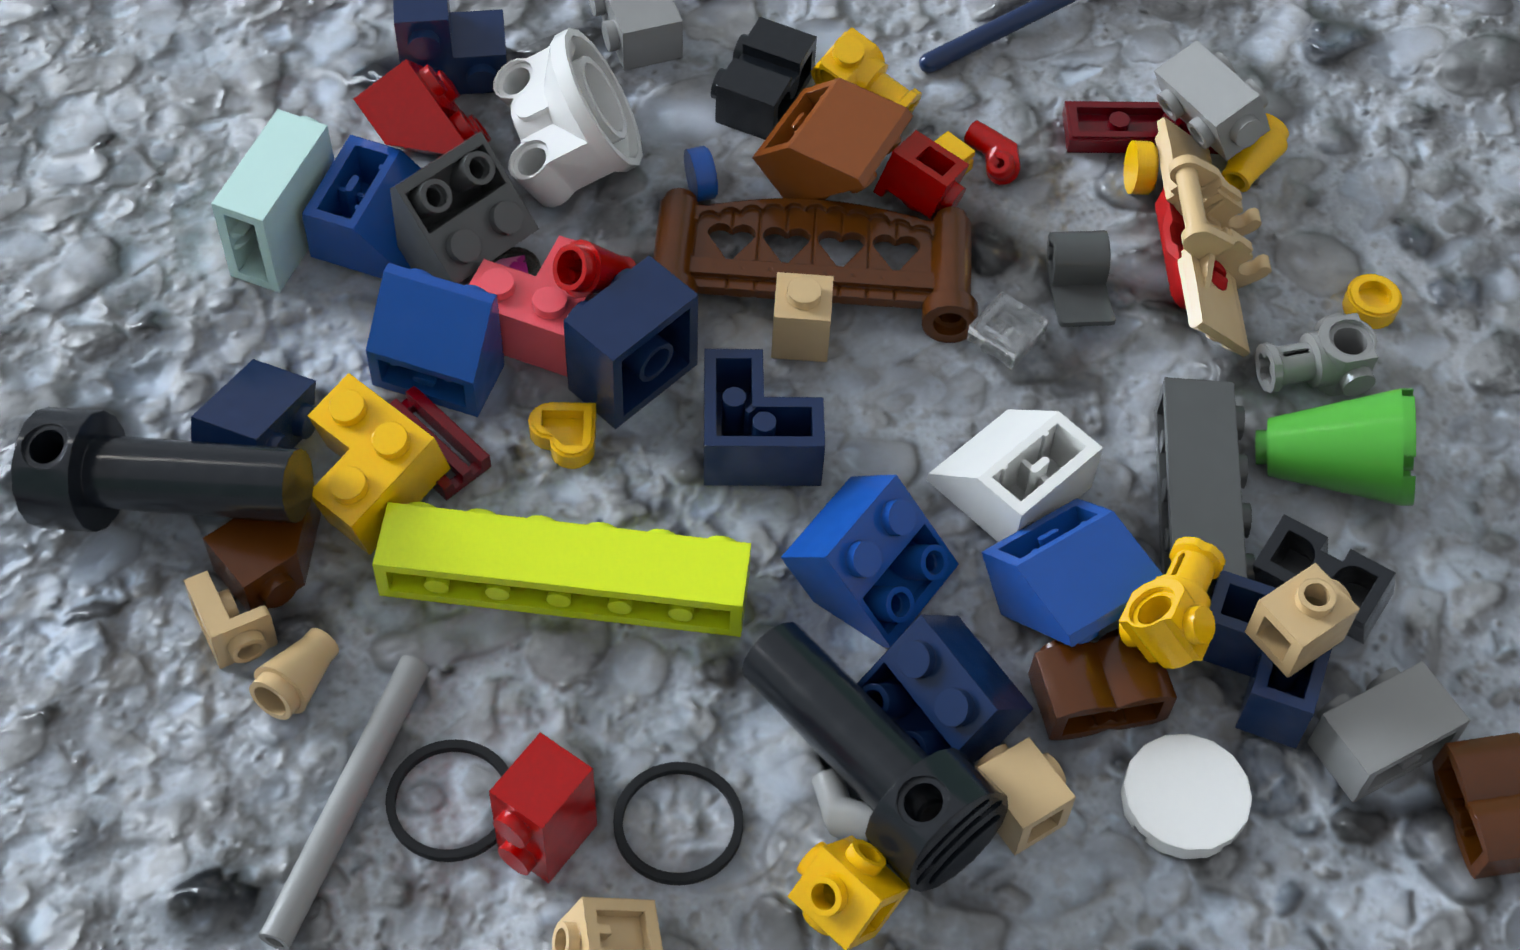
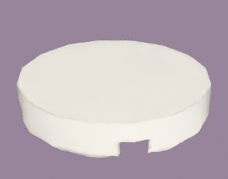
[1120,734,1252,859]

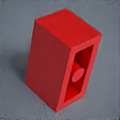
[489,732,597,883]

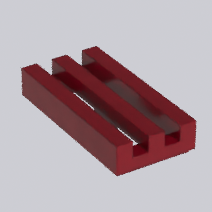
[389,385,491,501]

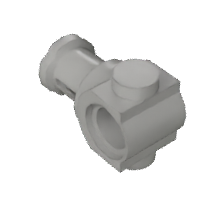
[1255,313,1378,396]

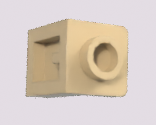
[183,571,278,669]
[552,897,663,950]

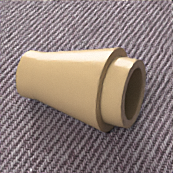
[249,628,339,720]

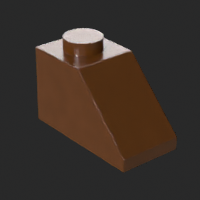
[203,485,321,611]

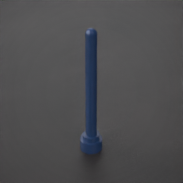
[919,0,1077,73]

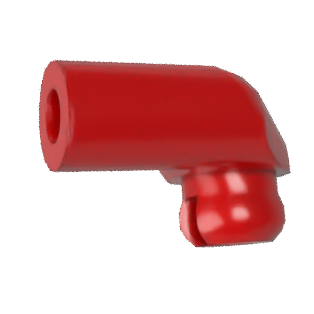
[964,120,1021,185]

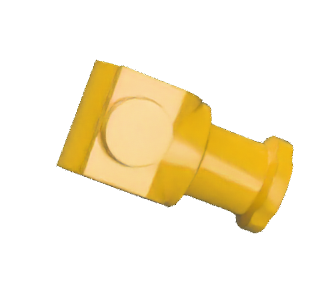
[811,27,922,113]
[1119,536,1226,669]

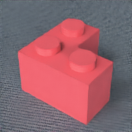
[469,235,597,377]

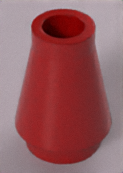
[553,239,636,298]

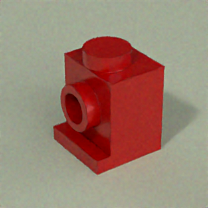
[873,130,970,219]

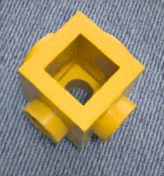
[787,835,910,950]

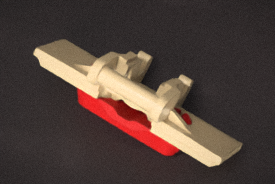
[1155,117,1272,357]

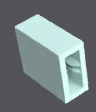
[211,109,334,293]

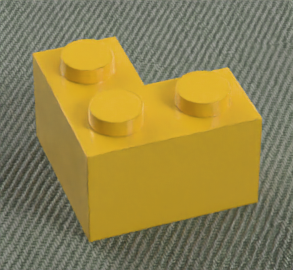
[307,373,451,555]

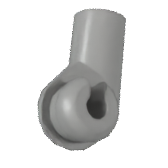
[812,769,873,842]

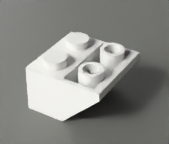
[927,409,1103,542]

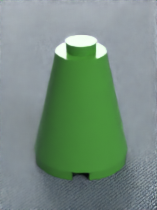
[1255,388,1416,506]

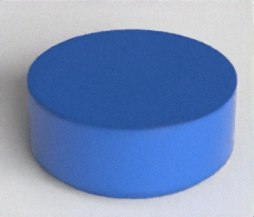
[684,146,718,202]

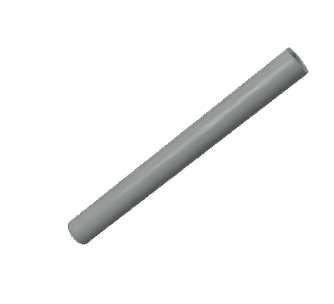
[259,655,430,950]

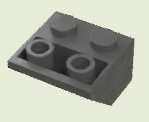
[390,132,539,284]

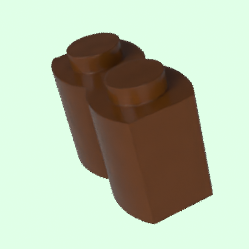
[1028,629,1177,740]
[1432,732,1520,879]

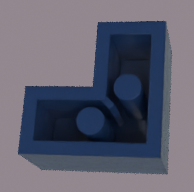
[393,0,507,95]
[704,349,825,486]
[1203,570,1332,749]

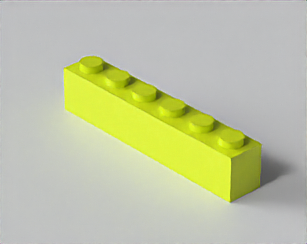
[372,502,751,637]

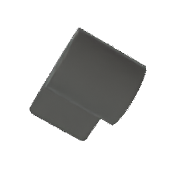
[1047,230,1116,327]

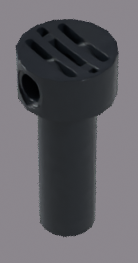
[11,407,314,532]
[742,622,1008,892]

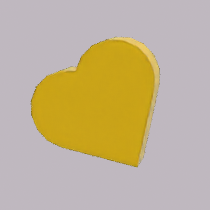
[528,402,597,469]

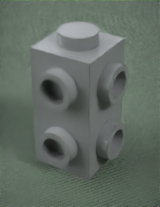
[1154,40,1270,161]

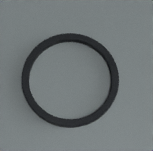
[385,739,509,862]
[613,762,744,886]

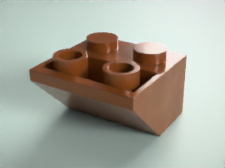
[752,78,913,200]

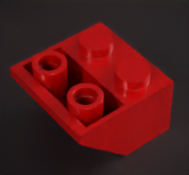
[353,59,491,156]

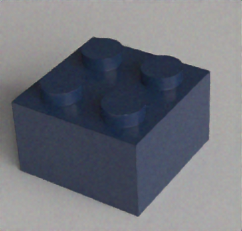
[564,255,698,429]

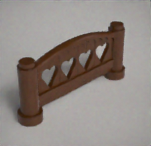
[653,188,978,343]

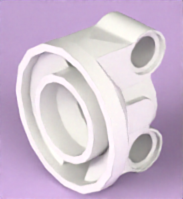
[493,28,643,208]

